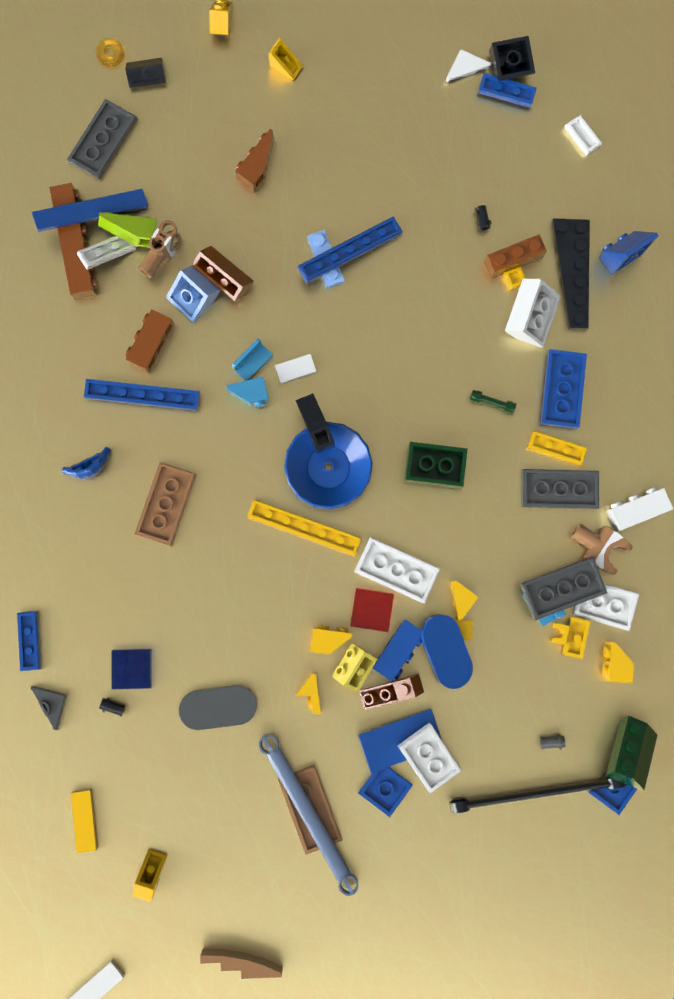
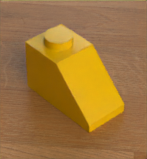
[132,849,167,902]

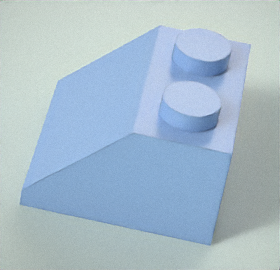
[166,265,220,323]

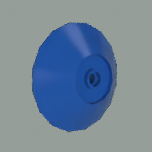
[284,422,373,509]

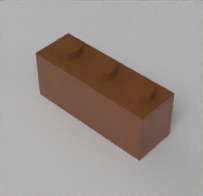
[484,234,547,279]
[192,246,254,301]
[125,309,174,373]

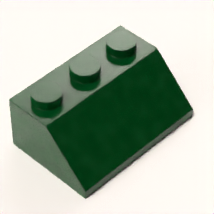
[606,716,658,791]

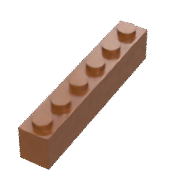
[49,183,98,300]

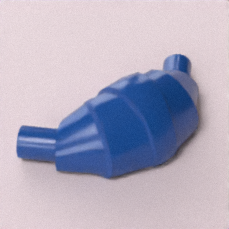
[62,447,111,479]

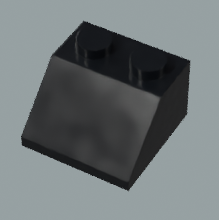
[489,35,536,81]

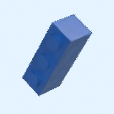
[373,619,422,681]

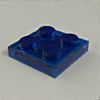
[111,649,152,689]

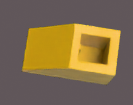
[209,0,233,35]
[310,625,352,654]
[602,641,634,683]

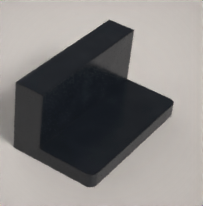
[125,58,166,88]

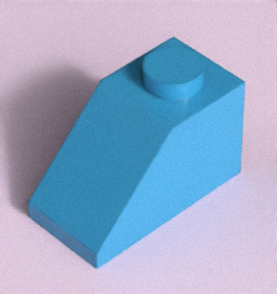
[226,377,270,408]

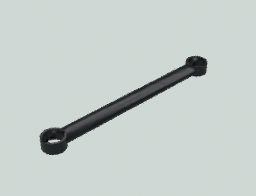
[449,776,626,813]

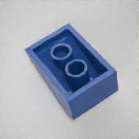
[599,231,659,275]

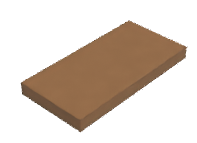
[135,462,197,546]
[278,764,343,855]

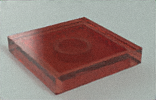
[350,588,394,632]

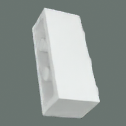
[606,487,673,532]

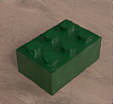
[404,442,468,489]

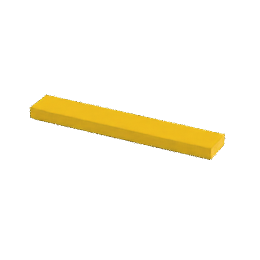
[247,499,362,556]

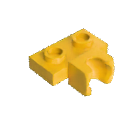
[550,617,591,659]

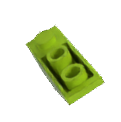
[98,212,157,248]

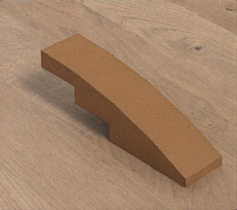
[200,949,283,979]

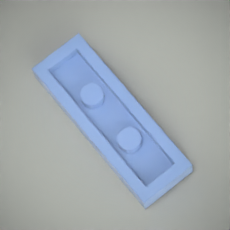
[307,229,344,289]

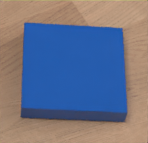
[358,767,413,817]

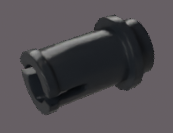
[474,205,492,231]
[99,697,126,717]

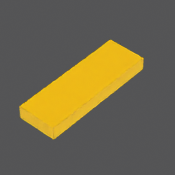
[527,430,588,466]
[70,789,98,853]

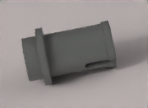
[540,734,566,750]

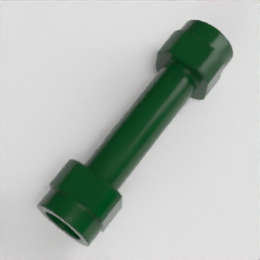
[470,390,517,414]

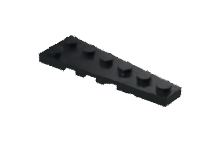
[552,218,590,331]

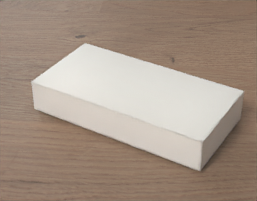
[564,115,602,156]
[275,354,316,384]

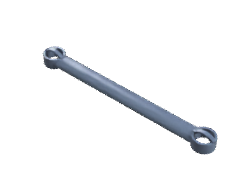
[259,734,358,896]

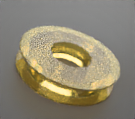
[96,38,124,67]

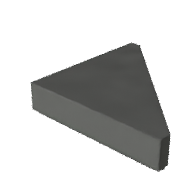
[31,686,68,730]

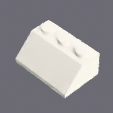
[505,279,561,347]

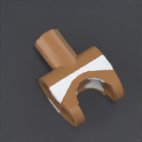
[138,220,182,278]
[571,523,633,576]

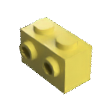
[332,643,378,693]

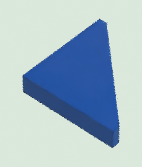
[588,784,637,815]

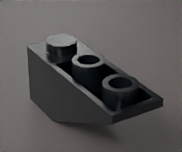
[295,393,335,454]

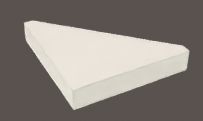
[446,49,491,82]

